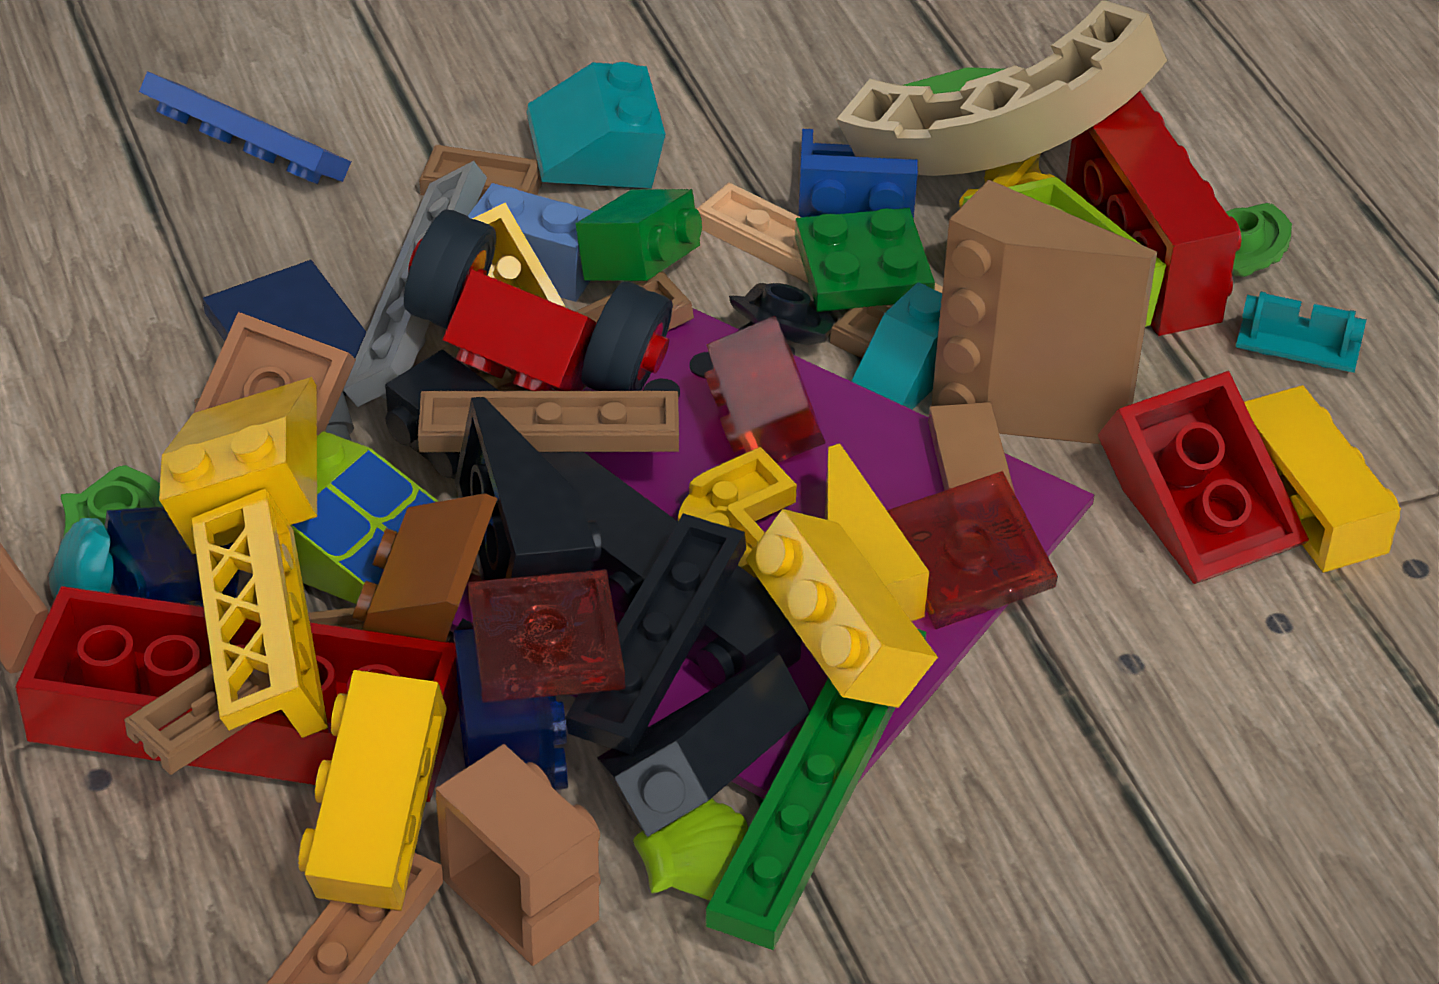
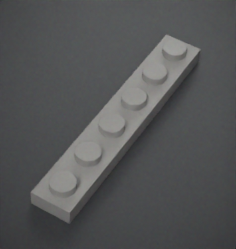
[343,161,487,407]

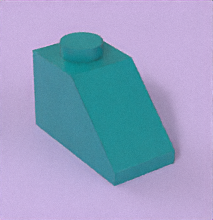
[851,282,942,410]

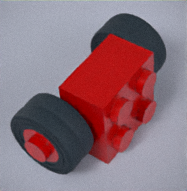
[404,209,673,391]

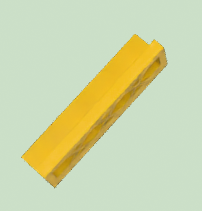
[191,488,328,738]

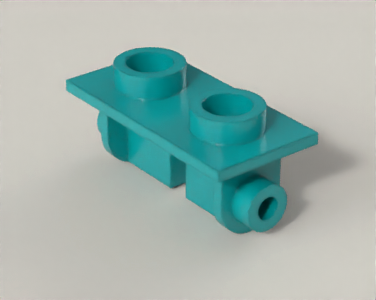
[1236,291,1367,373]

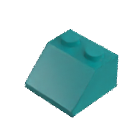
[526,62,666,189]

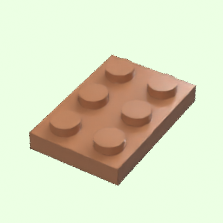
[194,312,356,436]

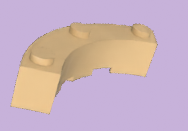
[836,0,1167,176]

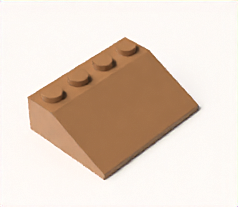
[931,180,1157,445]

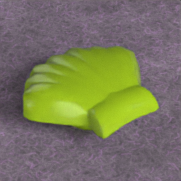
[633,798,748,901]

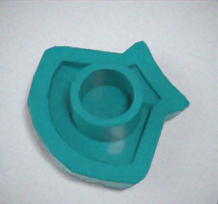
[48,518,113,599]

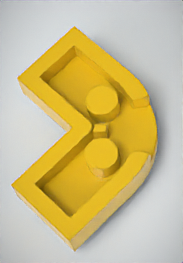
[678,446,797,578]

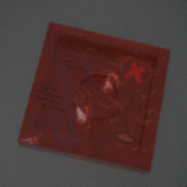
[887,471,1058,630]
[468,570,625,702]

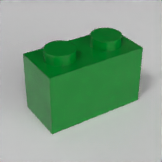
[575,189,702,281]

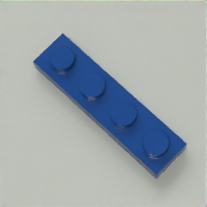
[139,71,352,184]

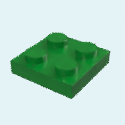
[795,208,935,312]

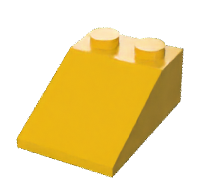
[159,377,317,554]

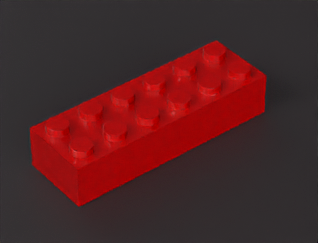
[15,586,462,802]

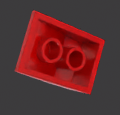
[1098,371,1309,584]

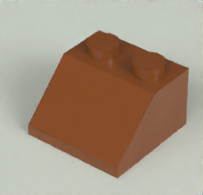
[352,493,497,642]

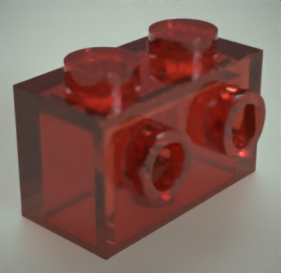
[704,316,826,463]

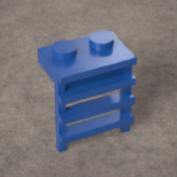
[798,129,918,219]

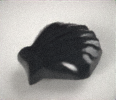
[729,283,834,345]

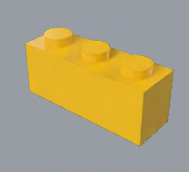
[1244,385,1401,573]
[745,509,938,708]
[298,670,447,911]

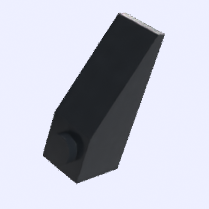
[597,652,810,837]

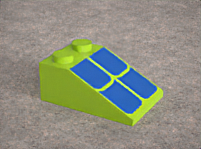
[290,431,439,605]

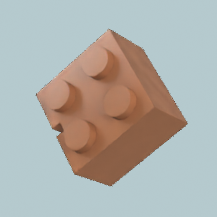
[435,744,601,966]

